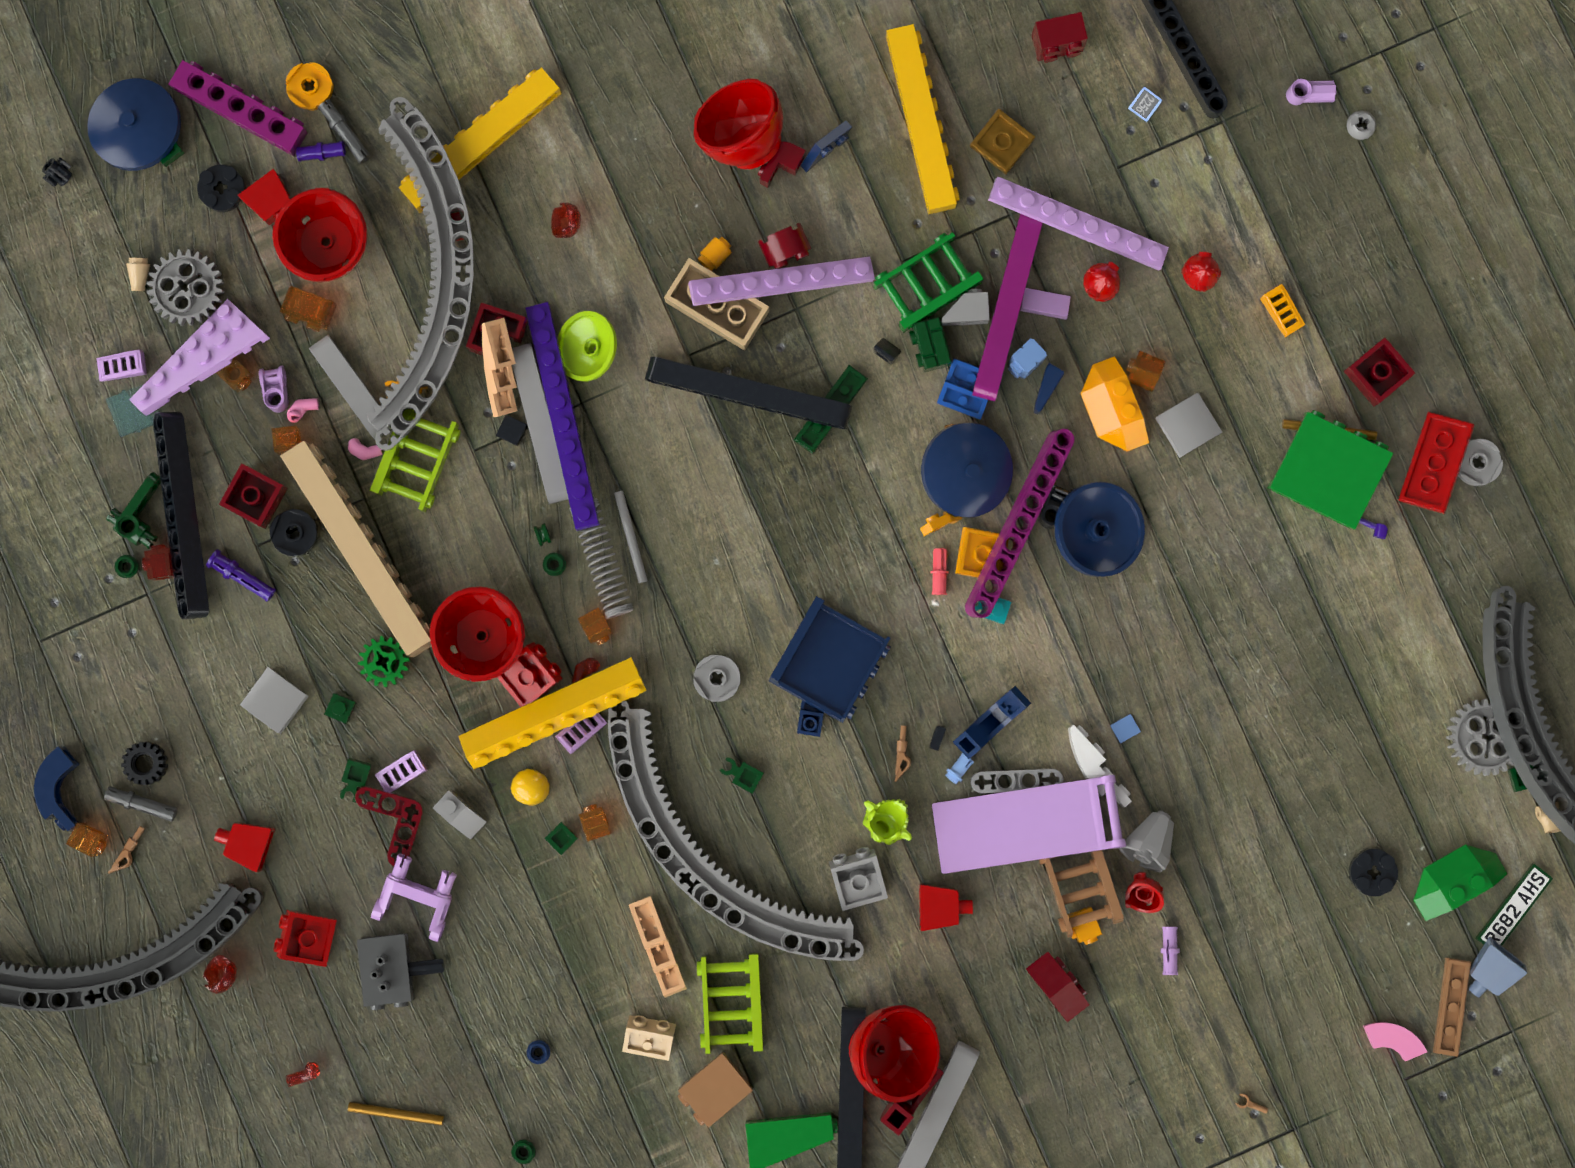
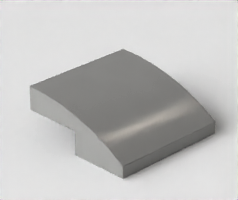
[1155,393,1222,458]
[240,667,309,735]

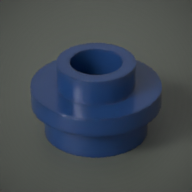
[526,1040,551,1064]

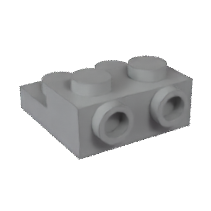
[829,847,888,911]

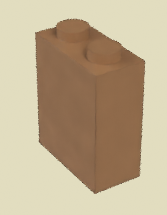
[678,1051,753,1128]

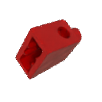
[238,169,291,225]
[214,823,276,872]
[919,884,973,931]

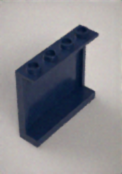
[769,596,891,723]

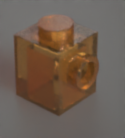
[1126,351,1166,392]

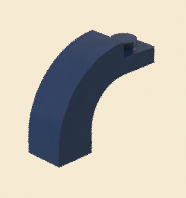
[953,686,1031,759]
[34,746,81,832]

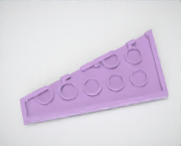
[129,299,270,416]

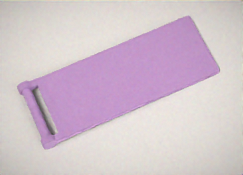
[932,775,1126,874]

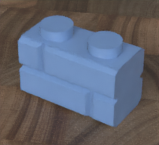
[1008,338,1047,379]

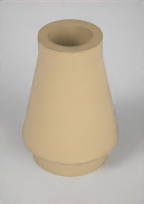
[126,258,150,291]

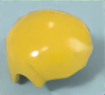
[511,769,550,806]

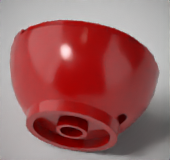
[694,79,783,169]
[272,188,368,282]
[430,586,525,682]
[849,1005,940,1103]

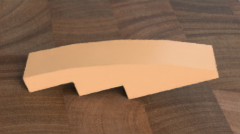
[482,318,518,417]
[629,896,687,998]

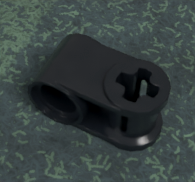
[1039,482,1073,529]

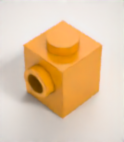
[1068,906,1102,945]

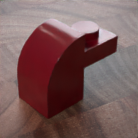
[758,141,806,188]

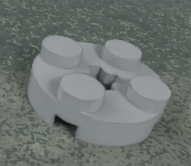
[1458,439,1503,486]
[694,655,740,702]

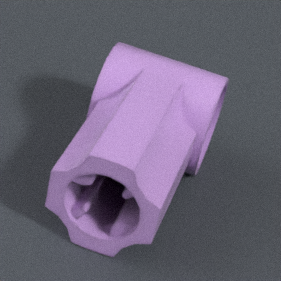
[1286,79,1336,105]

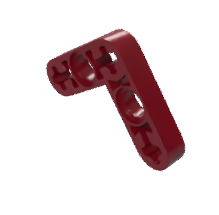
[355,786,422,866]

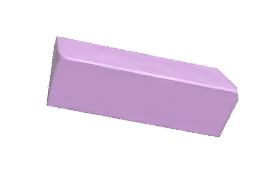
[1020,288,1071,320]

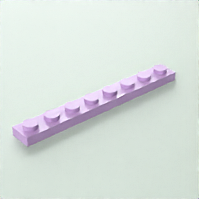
[988,177,1169,270]
[688,257,875,306]

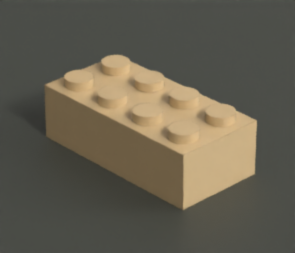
[664,258,769,351]

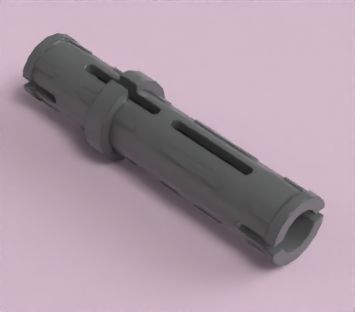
[318,99,371,164]
[104,786,178,822]

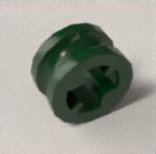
[534,523,552,547]

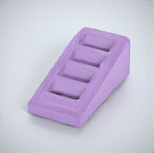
[96,350,147,382]
[555,713,607,754]
[375,750,428,793]

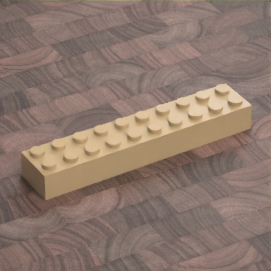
[280,441,431,658]

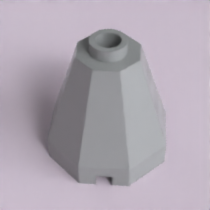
[1119,811,1174,873]

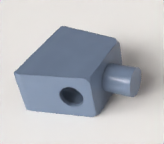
[1468,937,1527,998]

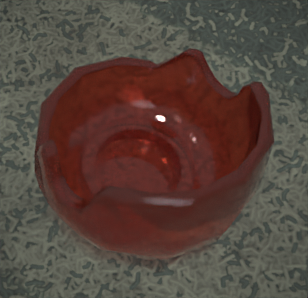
[551,202,581,238]
[203,955,237,994]

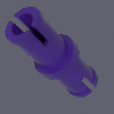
[296,141,346,162]

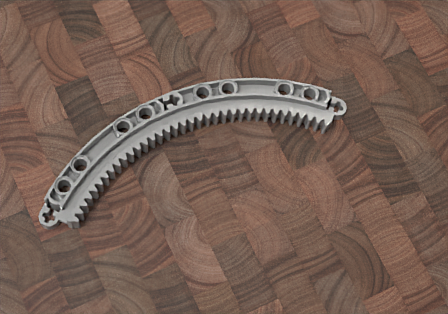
[366,97,474,451]
[608,700,864,961]

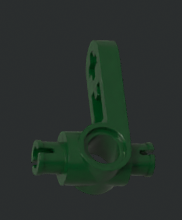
[106,472,161,549]

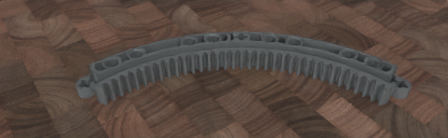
[1482,586,1575,844]
[0,882,263,1011]

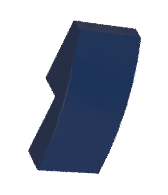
[797,700,824,737]

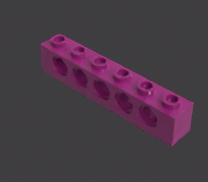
[168,60,308,157]

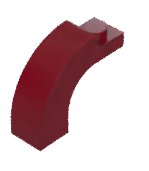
[880,1067,944,1136]

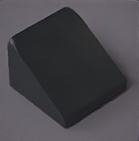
[873,338,901,365]

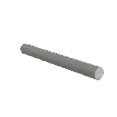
[614,491,648,584]

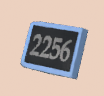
[1128,87,1162,122]

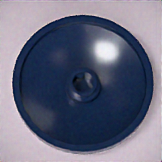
[88,78,181,171]
[921,423,1013,517]
[1055,482,1145,577]

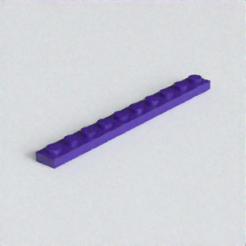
[525,302,600,531]

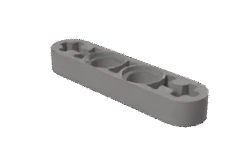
[970,769,1063,793]

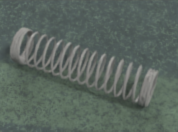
[569,498,634,619]

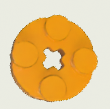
[286,62,334,111]

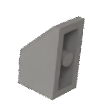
[941,289,989,326]
[433,790,487,840]

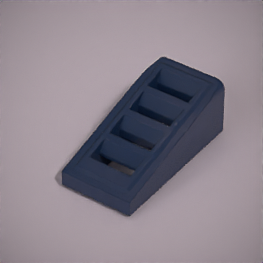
[1034,363,1064,415]

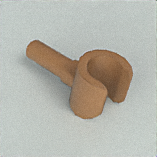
[1235,1093,1268,1114]

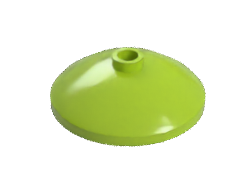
[557,311,617,382]

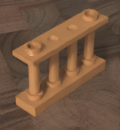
[1039,850,1124,938]

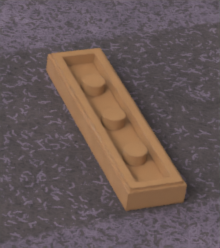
[1433,958,1471,1057]

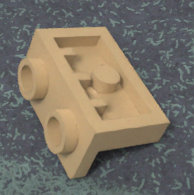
[622,1015,676,1061]

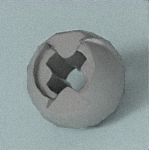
[1347,110,1376,140]

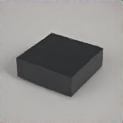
[496,415,528,446]
[929,726,946,751]

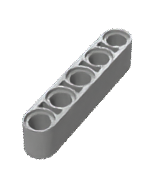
[309,335,391,440]

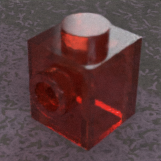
[142,545,173,581]

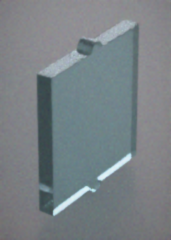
[106,386,154,437]

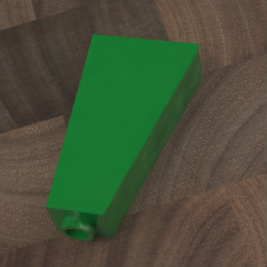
[745,1112,838,1168]

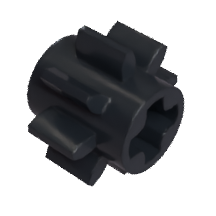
[42,157,72,187]

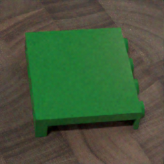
[1267,410,1393,530]

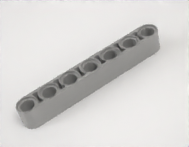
[512,343,568,504]
[896,1041,980,1168]

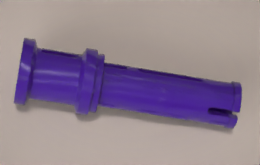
[206,549,276,602]

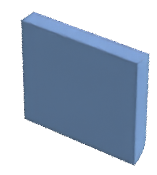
[1110,714,1141,743]

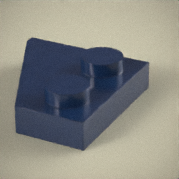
[800,121,852,172]

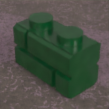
[909,317,952,372]

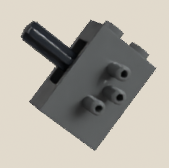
[357,933,445,1010]

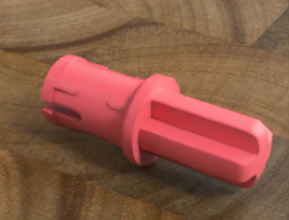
[930,548,949,595]

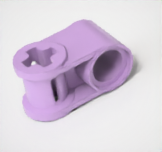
[259,365,289,413]

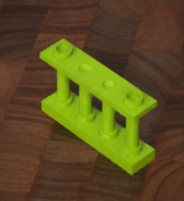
[370,409,461,513]
[697,953,763,1054]

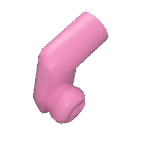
[287,398,319,423]
[348,438,383,460]

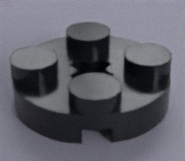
[197,165,246,212]
[269,509,318,557]
[1349,849,1398,896]

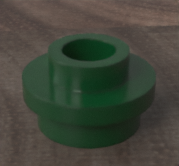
[543,553,566,576]
[114,555,139,579]
[511,1139,536,1164]

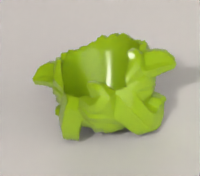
[863,799,912,845]

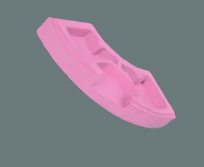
[1363,1022,1427,1062]

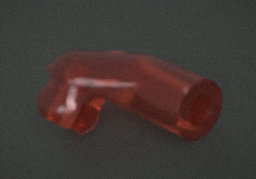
[571,658,600,684]
[286,1062,320,1087]

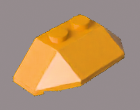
[1080,356,1149,452]

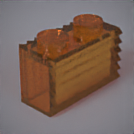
[280,286,337,332]

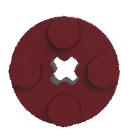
[758,223,812,269]

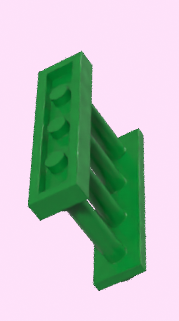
[873,232,983,333]

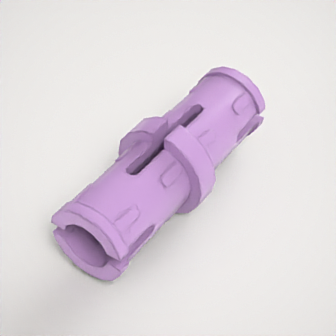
[1161,927,1180,975]

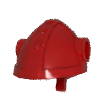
[1181,252,1221,292]
[1083,262,1120,302]
[1125,872,1164,913]

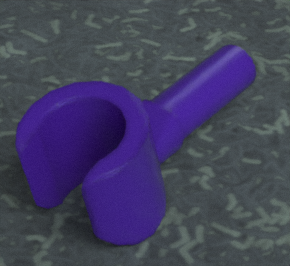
[1359,517,1388,539]

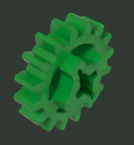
[358,636,411,687]

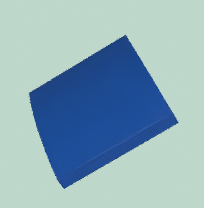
[937,358,988,420]

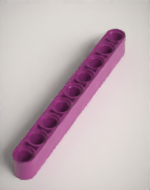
[972,214,1042,402]
[965,429,1074,618]

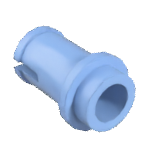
[945,753,974,784]

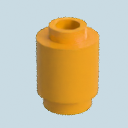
[697,237,732,271]

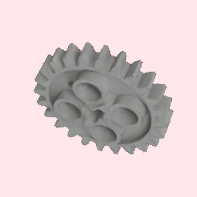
[147,249,224,326]
[1446,699,1523,776]

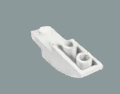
[1068,725,1132,808]

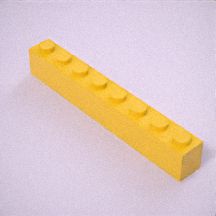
[886,24,960,215]
[398,67,561,213]
[458,657,647,769]

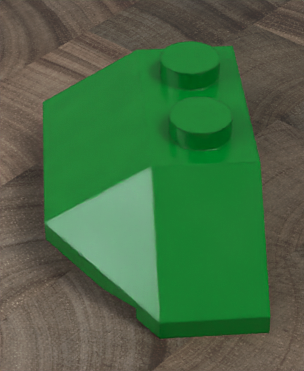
[1413,844,1508,921]

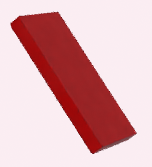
[1398,412,1475,514]

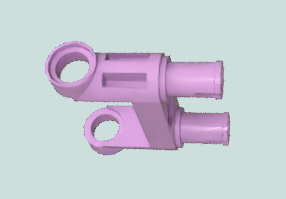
[371,854,457,942]

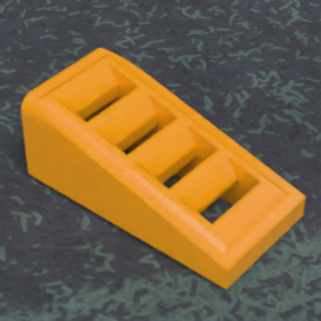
[1260,284,1305,337]

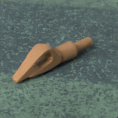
[894,725,911,782]
[107,826,145,874]

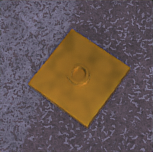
[969,109,1035,174]

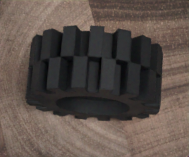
[121,742,168,785]

